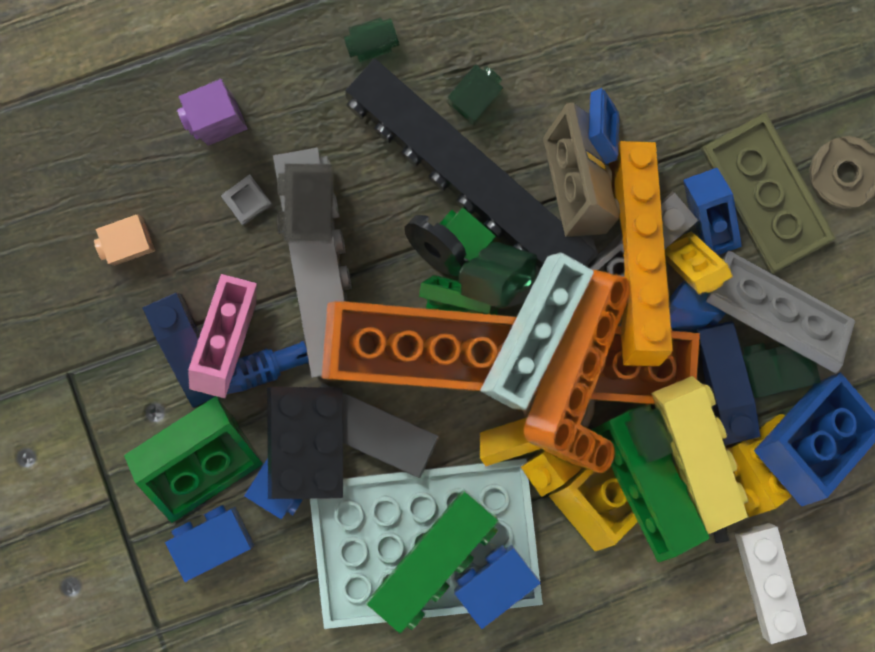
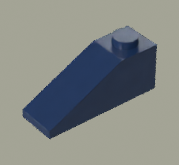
[142,293,215,408]
[696,321,760,445]

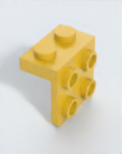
[725,414,792,517]

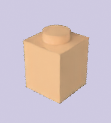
[94,214,155,266]

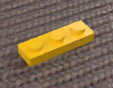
[664,231,733,294]

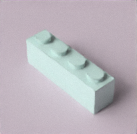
[480,253,594,409]

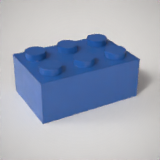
[754,372,875,507]

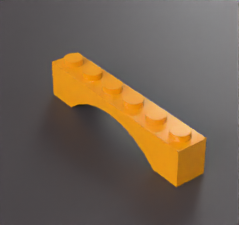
[609,141,673,366]

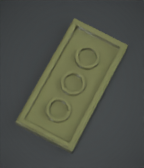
[700,112,836,274]

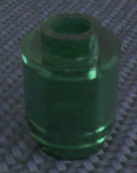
[344,17,400,63]
[624,404,673,463]

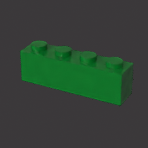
[592,404,710,562]
[366,489,499,634]

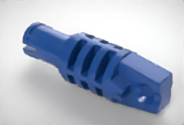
[227,341,309,394]

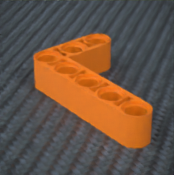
[524,269,630,473]

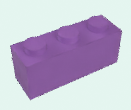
[177,79,248,146]

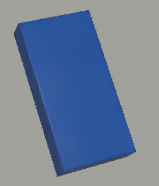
[588,88,619,164]

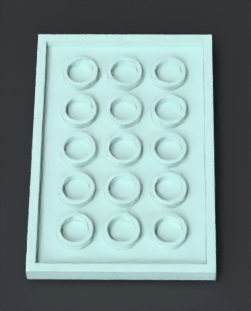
[310,458,543,629]

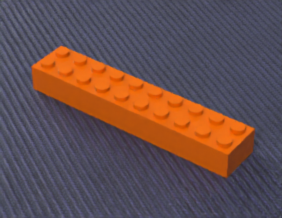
[322,301,700,405]

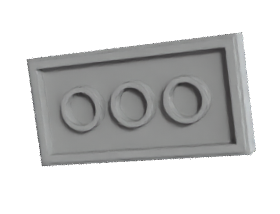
[706,251,855,373]

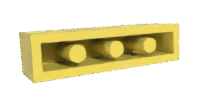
[651,376,748,534]

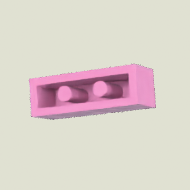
[188,274,257,398]

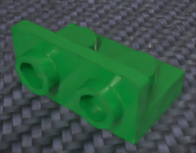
[419,275,503,315]

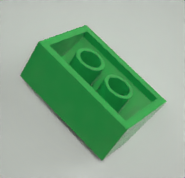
[124,396,263,523]

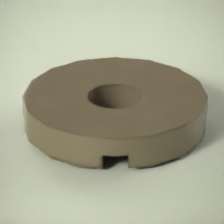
[809,136,875,209]

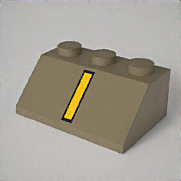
[543,103,620,237]

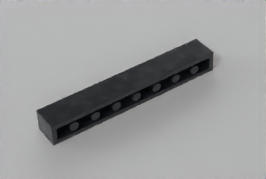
[345,58,596,274]

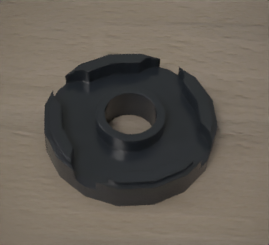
[404,215,469,276]

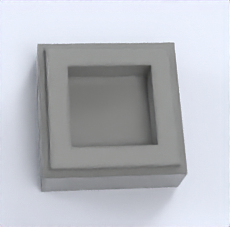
[221,174,272,226]

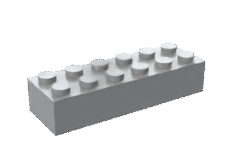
[273,148,352,377]

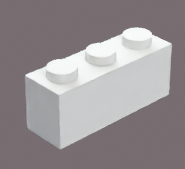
[734,523,807,644]

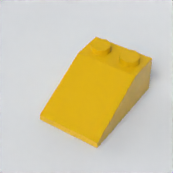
[549,463,679,552]

